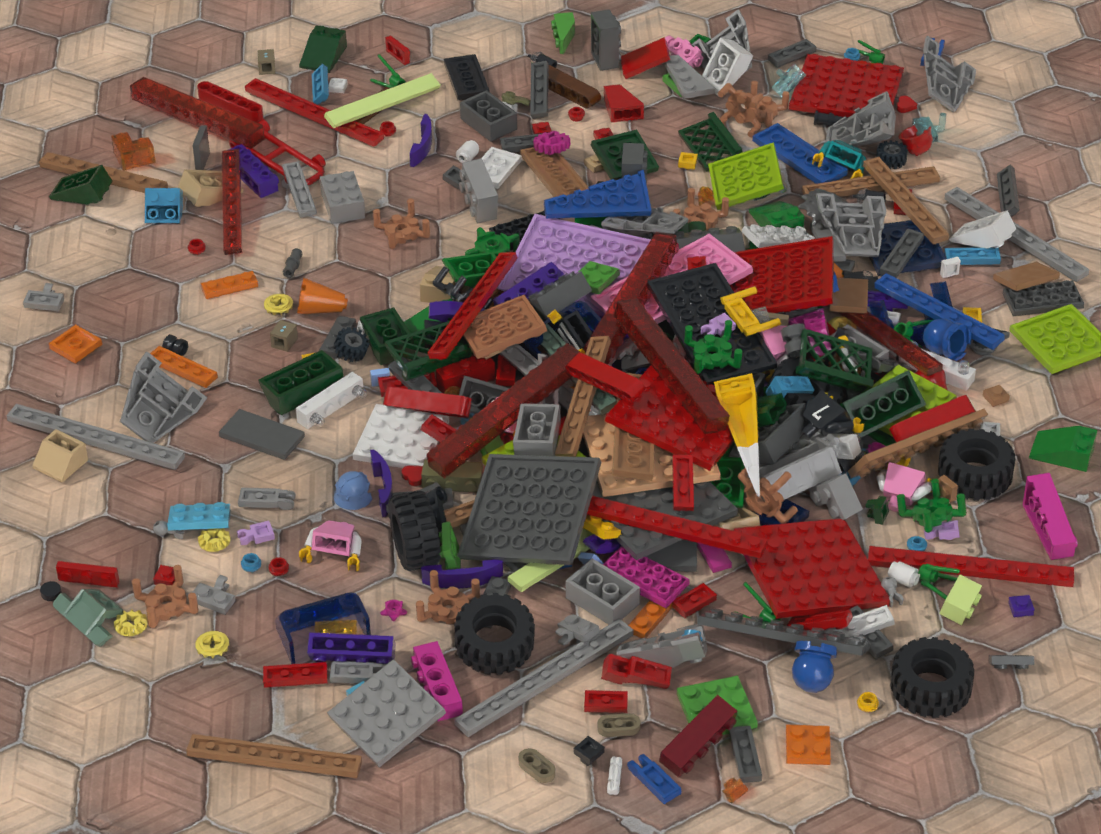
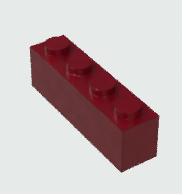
[659,694,737,778]

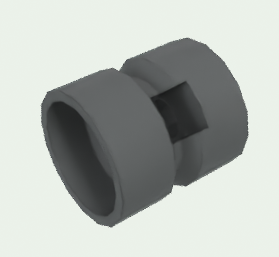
[780,324,809,357]

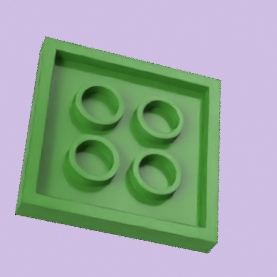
[677,676,758,735]

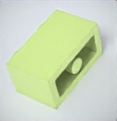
[939,575,982,625]

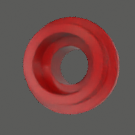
[568,107,585,122]
[380,121,396,136]
[188,239,206,255]
[269,557,289,576]

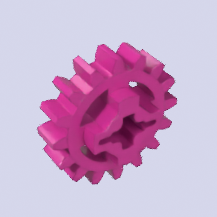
[533,131,571,155]

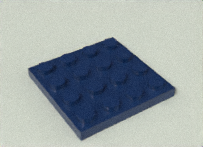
[869,220,947,276]

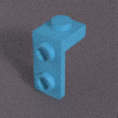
[766,376,814,397]

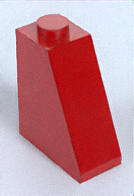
[604,84,644,122]

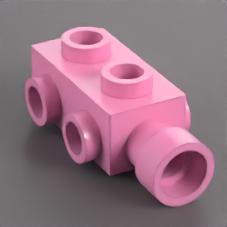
[665,35,704,68]

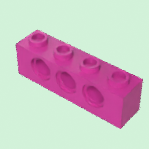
[411,641,463,721]

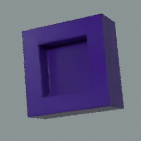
[1008,595,1035,617]

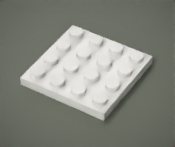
[353,404,449,468]

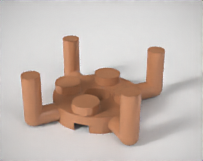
[745,81,789,128]
[718,83,764,138]
[673,188,729,231]
[373,198,430,249]
[738,468,798,524]
[132,565,199,628]
[416,570,480,625]

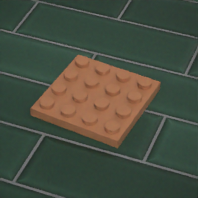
[463,295,547,359]

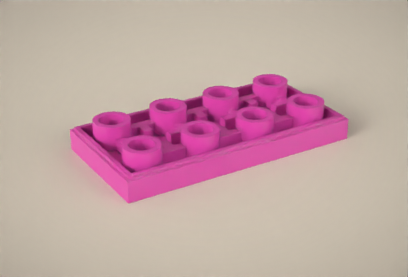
[603,546,690,608]

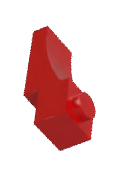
[601,654,672,689]

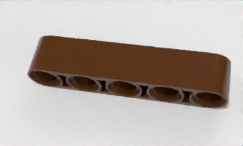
[548,64,601,109]

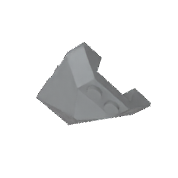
[689,9,752,73]
[923,36,976,112]
[826,91,896,147]
[816,193,886,257]
[601,203,688,237]
[120,351,207,443]
[616,624,708,668]

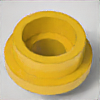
[857,692,879,712]

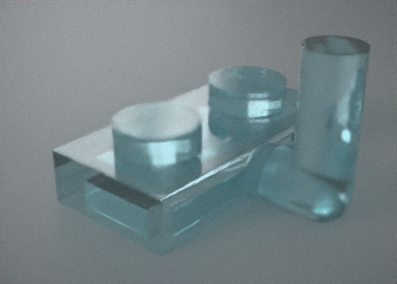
[771,63,806,97]
[912,113,946,142]

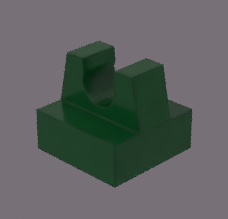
[866,496,889,525]

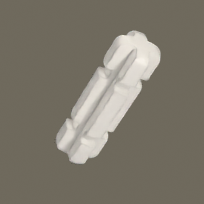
[607,756,622,795]

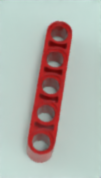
[197,81,264,124]
[565,352,646,403]
[383,387,472,418]
[889,395,976,443]

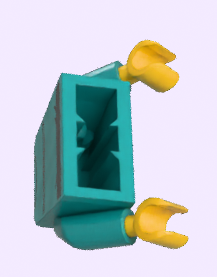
[812,140,867,179]

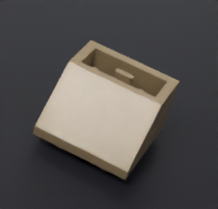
[32,429,88,483]

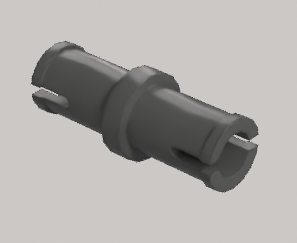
[283,248,303,278]

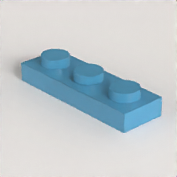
[312,64,329,105]
[944,247,1001,265]

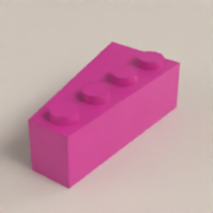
[789,308,832,356]
[1023,473,1078,560]

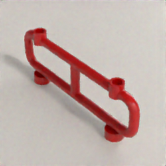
[227,119,326,186]

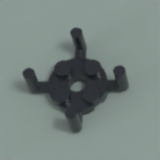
[432,266,493,309]

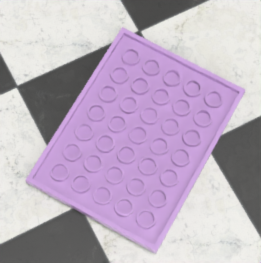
[498,214,671,318]

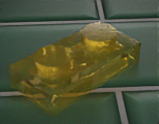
[315,620,357,634]

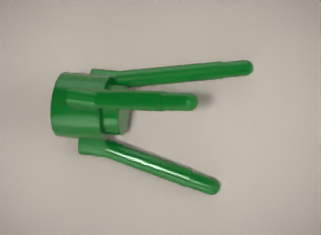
[858,40,885,64]
[370,54,406,88]
[894,320,933,349]
[918,564,960,600]
[734,582,781,623]

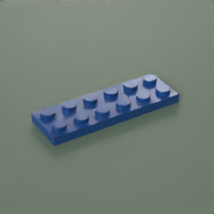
[752,123,848,184]

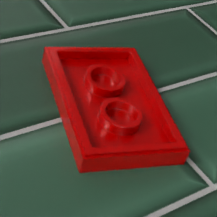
[621,37,670,79]

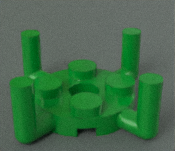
[465,227,520,257]
[684,320,742,374]
[897,478,967,533]

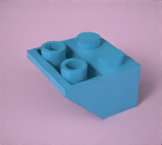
[145,188,183,223]

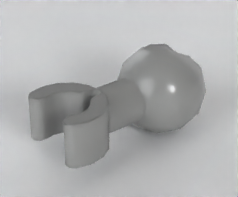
[153,520,185,539]
[881,577,904,607]

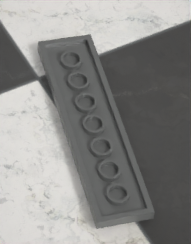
[697,608,871,656]

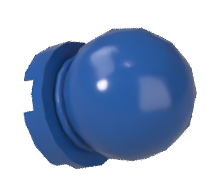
[923,319,972,361]
[792,641,837,693]

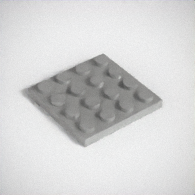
[327,659,446,767]

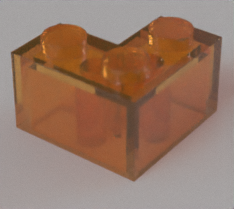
[111,132,156,171]

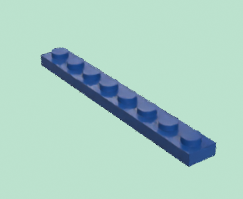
[875,273,1005,350]

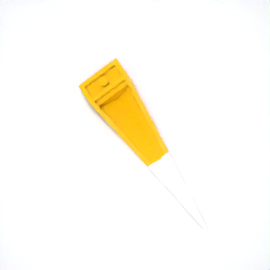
[714,373,760,497]

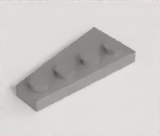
[663,55,715,99]

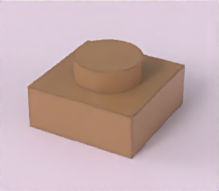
[983,384,1010,407]
[938,475,958,503]

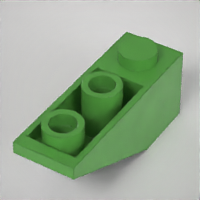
[551,12,575,54]

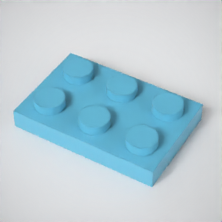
[167,502,231,530]

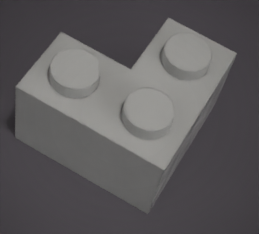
[809,473,863,520]

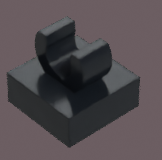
[574,736,605,766]

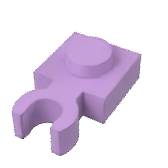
[701,313,736,337]
[924,520,960,540]
[237,521,275,545]

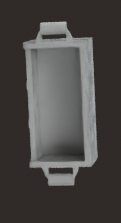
[748,434,842,500]

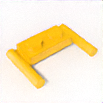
[720,286,781,337]

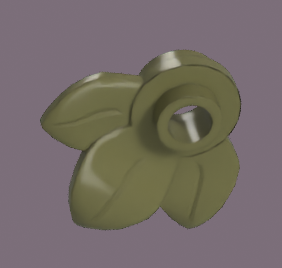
[501,91,531,106]

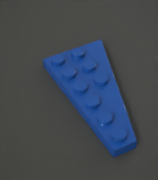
[544,170,652,219]

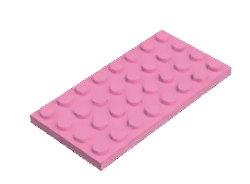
[590,234,753,337]

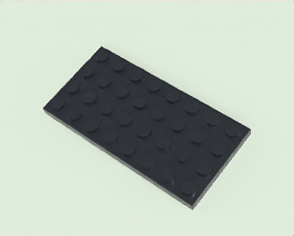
[647,263,777,385]

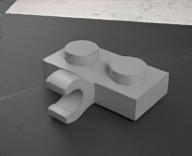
[23,283,64,311]
[192,575,236,615]
[555,614,601,645]

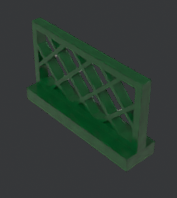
[678,112,743,172]
[384,321,472,381]
[796,328,874,393]

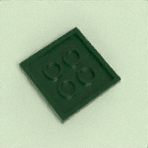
[591,129,659,180]

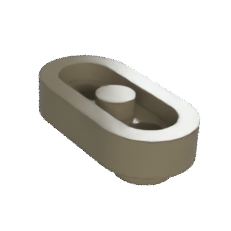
[597,714,641,737]
[518,748,555,783]

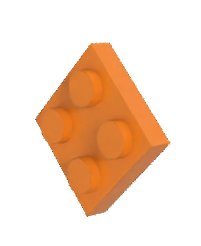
[49,324,102,364]
[786,725,831,765]

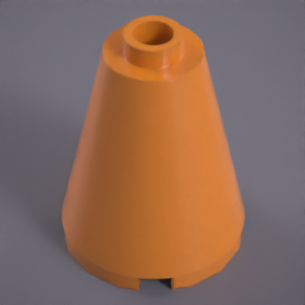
[297,278,348,314]

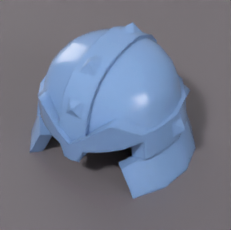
[334,471,373,510]

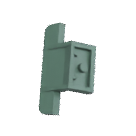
[53,589,124,647]

